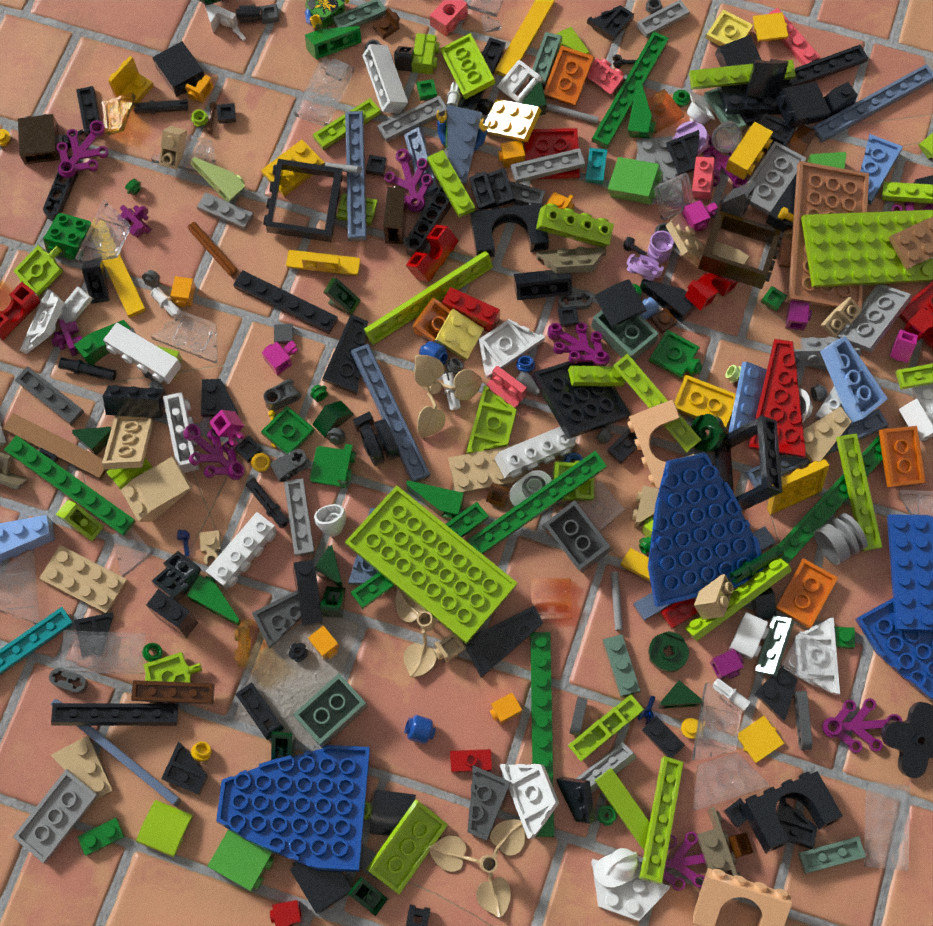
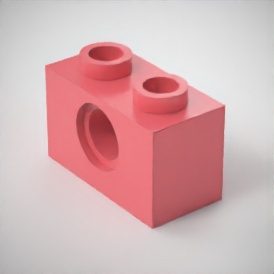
[430,0,468,36]
[692,157,715,200]

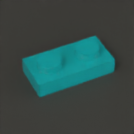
[585,148,607,184]

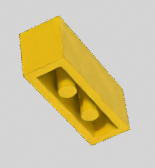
[725,121,773,180]

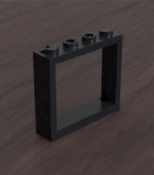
[263,159,343,242]
[715,416,782,512]

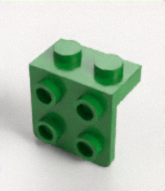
[43,213,92,262]
[310,444,357,488]

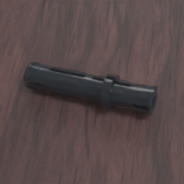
[134,99,189,114]
[58,357,116,382]
[245,478,290,528]

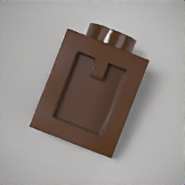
[373,8,400,39]

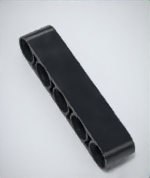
[406,185,452,257]

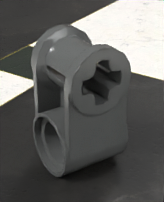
[264,379,302,411]
[270,449,309,482]

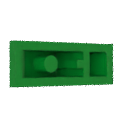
[305,26,362,59]
[628,80,656,139]
[74,320,130,365]
[406,480,464,521]
[187,575,242,627]

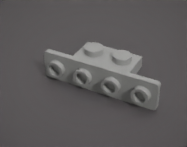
[795,337,861,367]

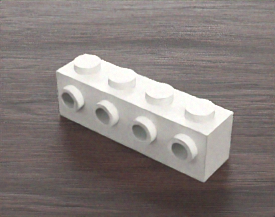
[362,44,408,113]
[103,323,182,384]
[163,392,200,473]
[494,427,575,478]
[205,512,277,590]

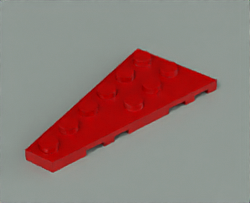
[749,339,807,458]

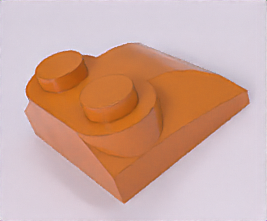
[412,298,451,343]

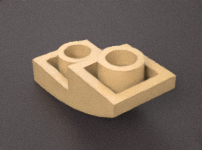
[711,242,749,265]
[821,297,862,338]

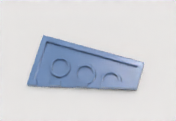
[860,134,903,205]
[728,361,767,433]

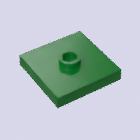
[649,330,700,379]
[261,406,315,454]

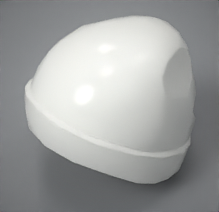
[314,504,346,537]

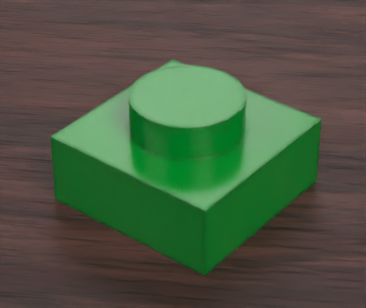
[416,79,437,101]
[761,286,787,312]
[834,627,855,649]

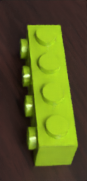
[536,203,614,247]

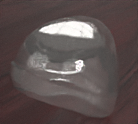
[711,121,742,153]

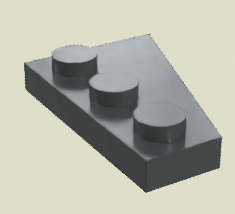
[252,591,301,649]
[467,765,511,841]

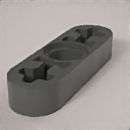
[794,691,812,750]

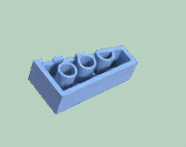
[820,336,888,423]
[0,515,55,563]

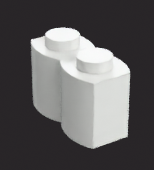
[728,612,769,660]

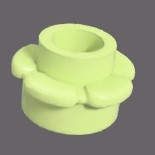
[725,365,741,383]

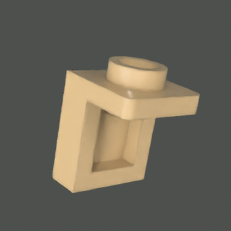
[434,633,466,663]

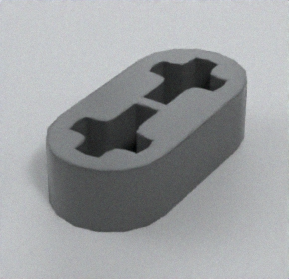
[558,290,593,310]
[49,668,88,694]
[569,697,588,736]

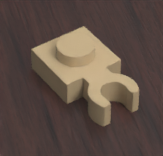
[200,530,222,566]

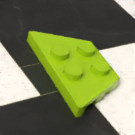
[466,385,517,454]

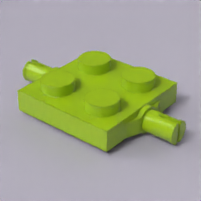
[13,245,63,297]
[143,652,203,704]

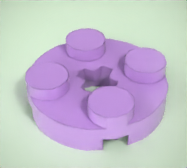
[673,121,709,156]
[627,254,664,281]

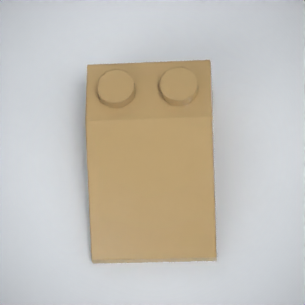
[121,457,192,522]

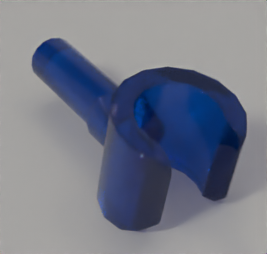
[177,530,190,557]
[638,696,656,724]

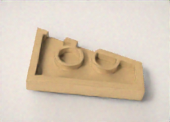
[804,406,852,463]
[51,736,114,801]

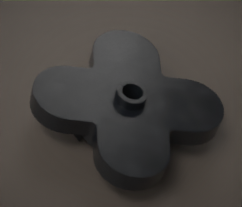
[881,702,933,778]

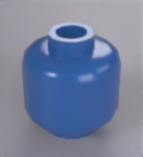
[419,341,448,365]
[404,715,436,744]

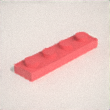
[768,8,820,65]

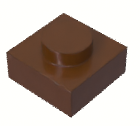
[651,308,677,334]
[486,482,511,508]
[728,832,753,858]

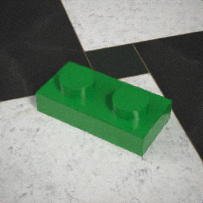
[77,818,125,856]

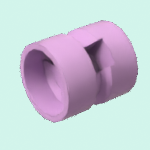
[647,231,674,263]

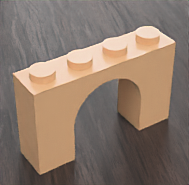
[628,400,695,489]
[693,868,792,926]

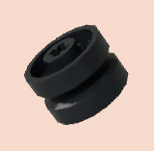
[359,418,400,467]

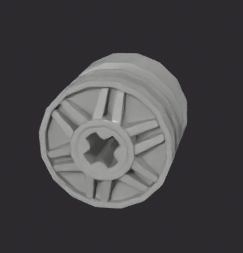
[814,513,867,565]

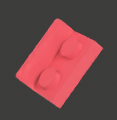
[587,58,626,96]
[486,365,527,408]

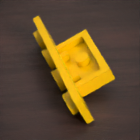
[286,250,360,276]

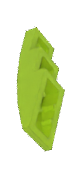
[568,694,644,761]

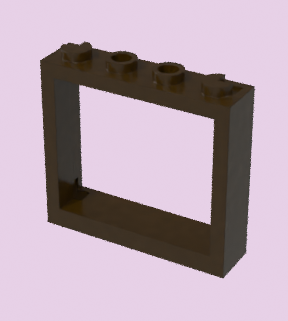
[698,210,783,289]

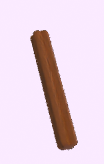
[188,222,238,277]

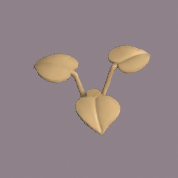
[414,355,482,438]
[395,589,478,677]
[429,819,525,918]

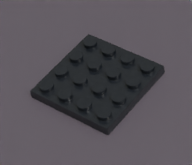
[531,361,631,439]

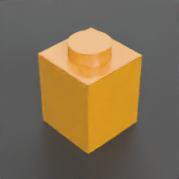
[498,140,525,168]
[170,276,196,307]
[308,626,340,660]
[489,692,522,725]

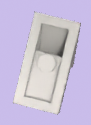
[205,4,238,33]

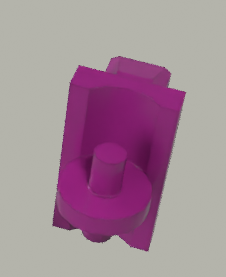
[117,205,152,238]
[51,319,82,357]

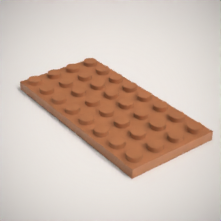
[788,161,869,309]

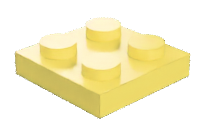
[706,10,753,46]
[434,309,484,360]

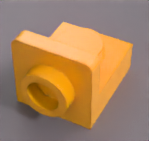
[185,75,214,103]
[546,191,575,209]

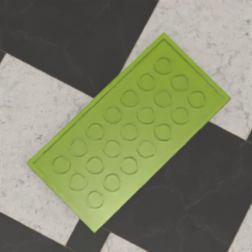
[801,210,933,287]
[345,485,518,644]

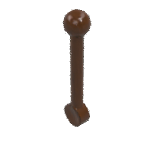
[206,102,217,134]

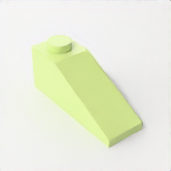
[191,157,245,203]

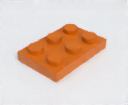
[544,46,594,107]
[879,426,926,487]
[776,558,838,629]

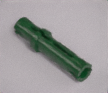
[729,545,784,584]

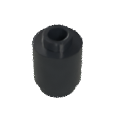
[236,5,261,23]

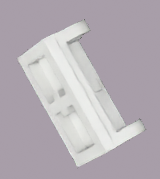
[899,399,933,442]

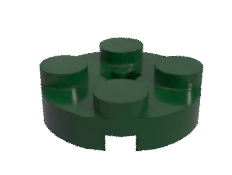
[691,414,727,453]
[648,631,689,672]

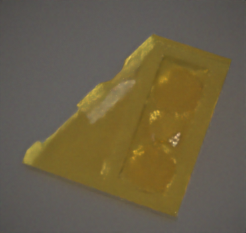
[102,92,136,136]
[234,619,252,667]

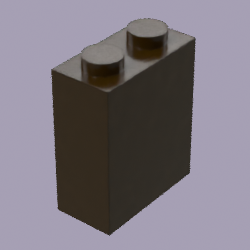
[18,114,60,164]
[383,186,407,244]

